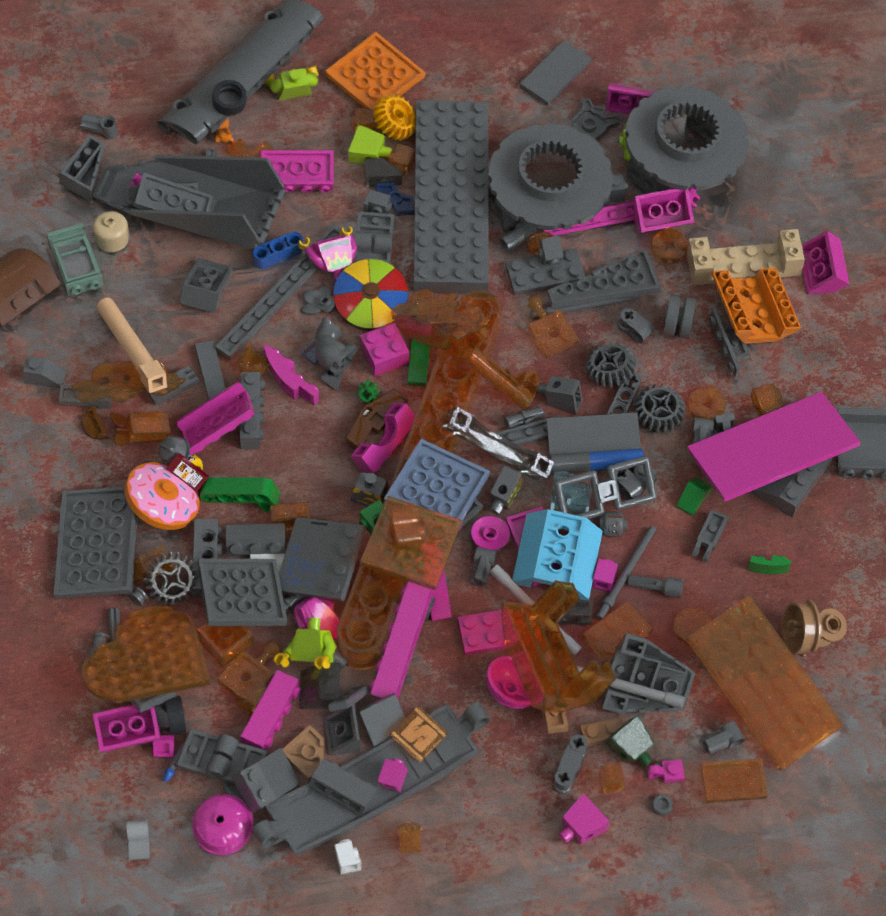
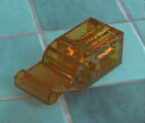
[133,545,173,584]

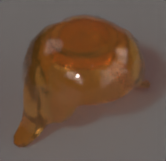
[237,342,271,376]

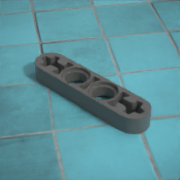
[607,373,641,414]

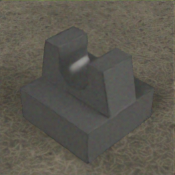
[713,413,735,432]

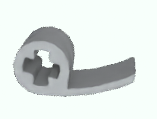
[127,820,150,860]

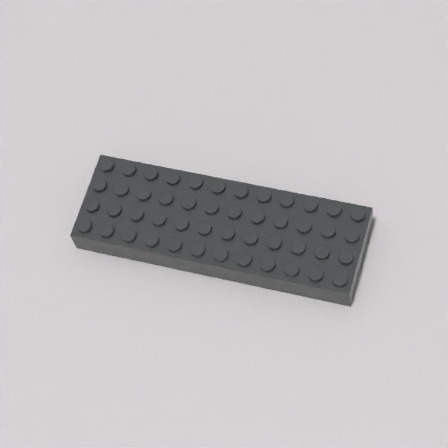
[414,100,488,295]

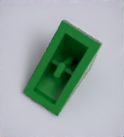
[676,477,713,516]

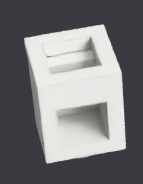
[335,839,361,874]

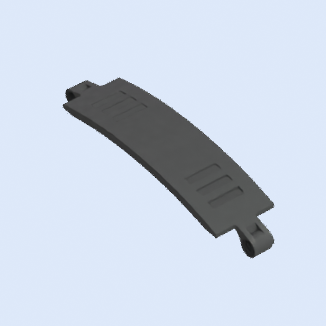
[252,702,490,856]

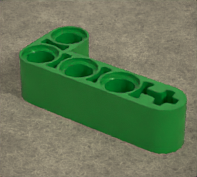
[200,477,281,513]

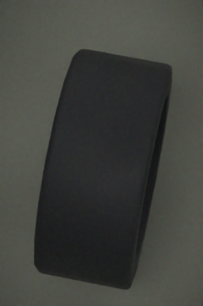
[212,80,247,116]
[165,695,186,735]

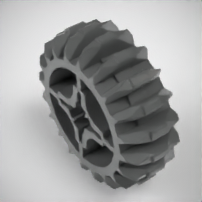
[585,342,636,388]
[634,384,685,433]
[144,551,198,605]

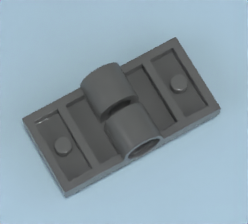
[353,211,395,264]
[177,729,268,785]

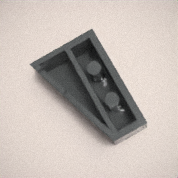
[59,134,105,202]

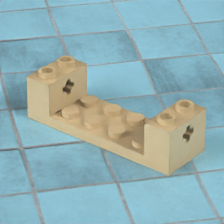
[686,229,805,286]

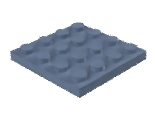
[384,439,490,535]

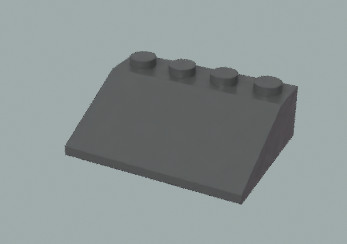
[750,457,833,517]

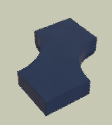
[375,182,415,216]

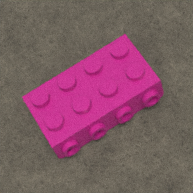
[261,150,334,193]
[177,382,255,456]

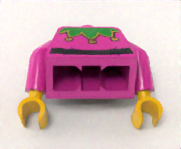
[298,226,357,280]

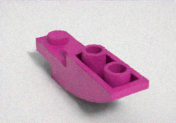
[264,344,319,405]

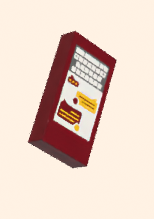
[166,452,209,492]

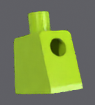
[348,125,393,166]

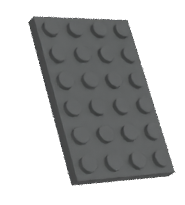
[53,486,137,599]

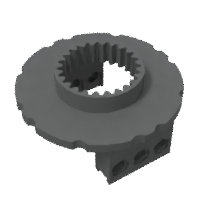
[625,86,749,194]
[488,123,613,232]

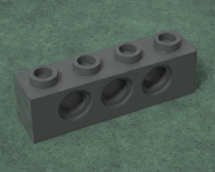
[192,519,222,598]

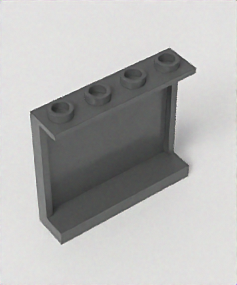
[837,407,886,480]

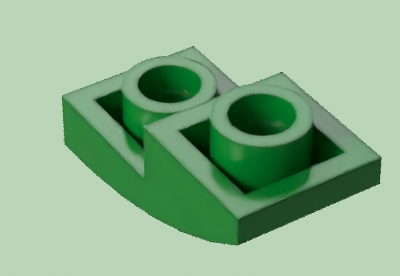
[748,555,791,574]

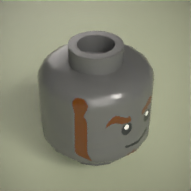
[599,511,627,537]

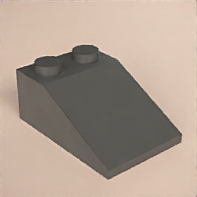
[180,258,233,313]
[231,748,301,812]

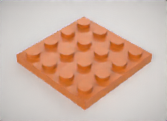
[325,32,426,115]

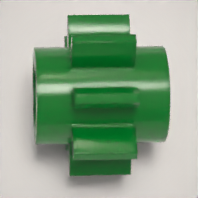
[356,379,381,404]

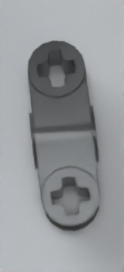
[554,734,588,794]

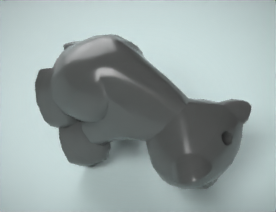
[315,317,358,375]

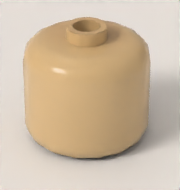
[93,211,129,252]

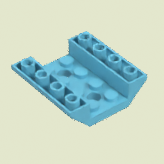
[512,509,603,601]

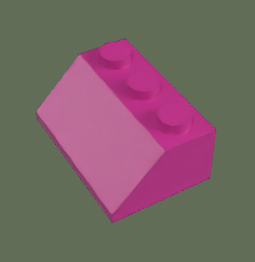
[605,83,656,115]
[633,189,694,233]
[802,231,849,294]
[93,705,161,753]

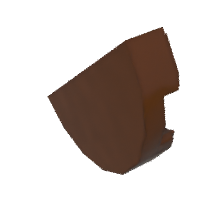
[81,406,108,440]

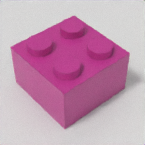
[360,323,410,376]

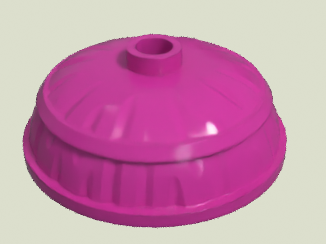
[486,656,544,709]
[192,794,254,855]

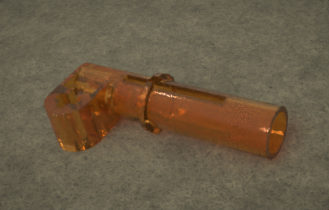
[461,344,540,409]

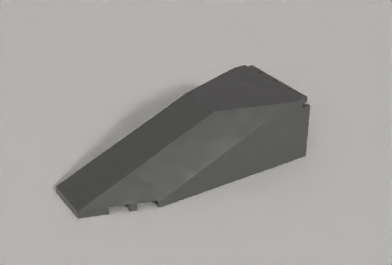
[93,155,285,248]

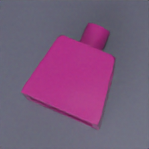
[558,794,610,844]

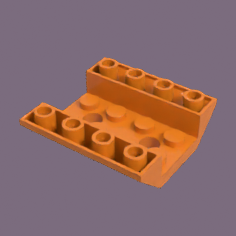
[711,268,801,344]

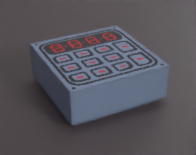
[301,340,318,366]

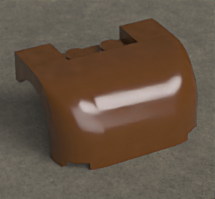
[0,248,61,327]

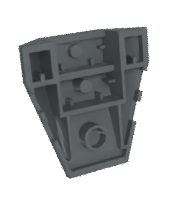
[602,633,696,714]

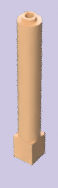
[97,298,167,393]

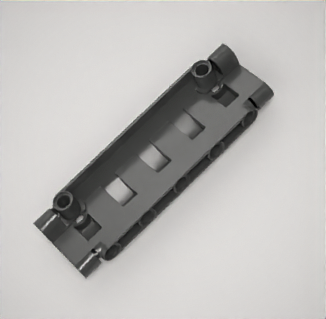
[157,0,323,144]

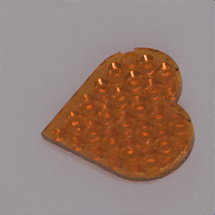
[82,606,210,703]

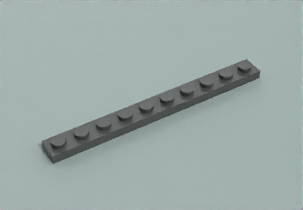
[215,224,341,360]

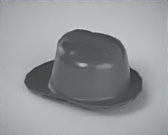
[159,435,190,465]

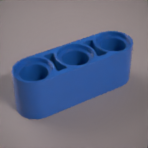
[253,232,303,269]

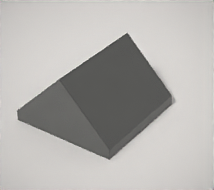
[323,704,360,756]

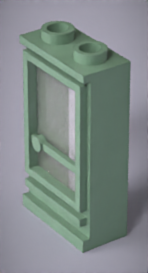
[47,223,103,296]

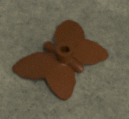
[110,412,142,446]

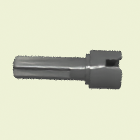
[628,575,684,599]

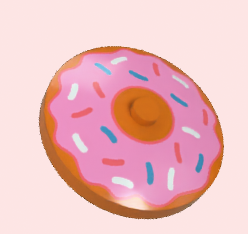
[124,462,200,530]

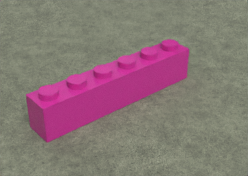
[370,580,434,699]

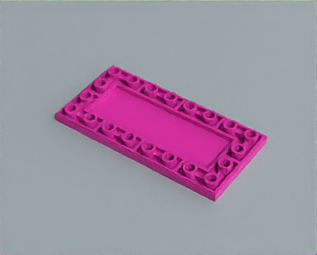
[687,392,860,502]

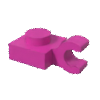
[648,760,685,783]

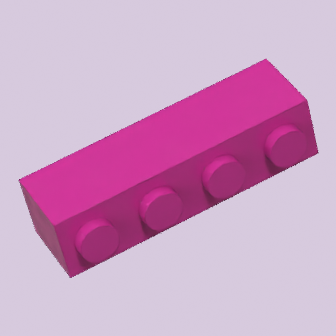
[241,670,301,750]

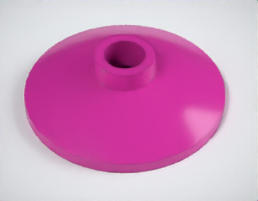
[471,516,510,550]

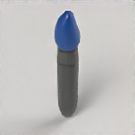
[163,740,186,782]

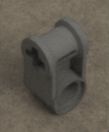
[618,308,655,343]
[615,469,647,500]

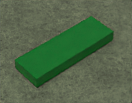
[408,334,431,386]

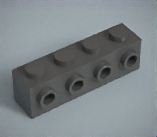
[240,372,264,449]

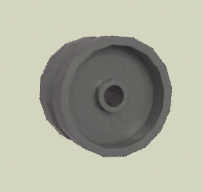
[664,294,696,339]

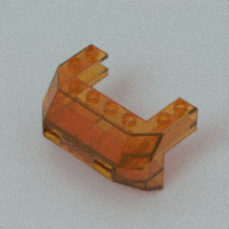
[500,580,617,713]

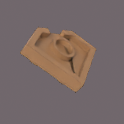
[282,725,324,781]

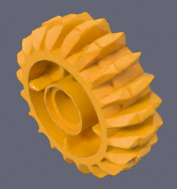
[372,93,416,141]

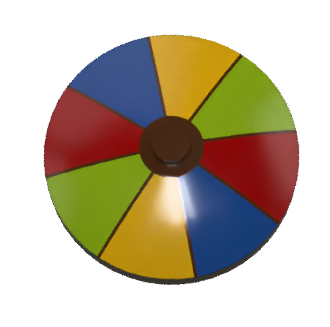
[334,259,408,331]

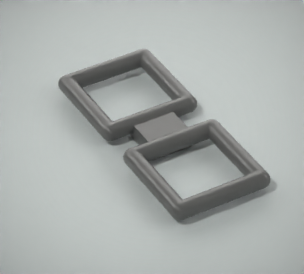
[554,456,657,519]

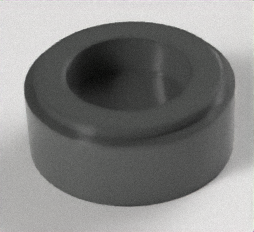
[652,794,673,816]

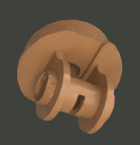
[781,600,847,657]

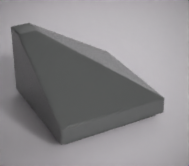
[321,369,344,390]

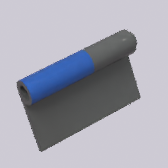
[546,413,644,473]

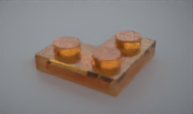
[226,138,274,158]

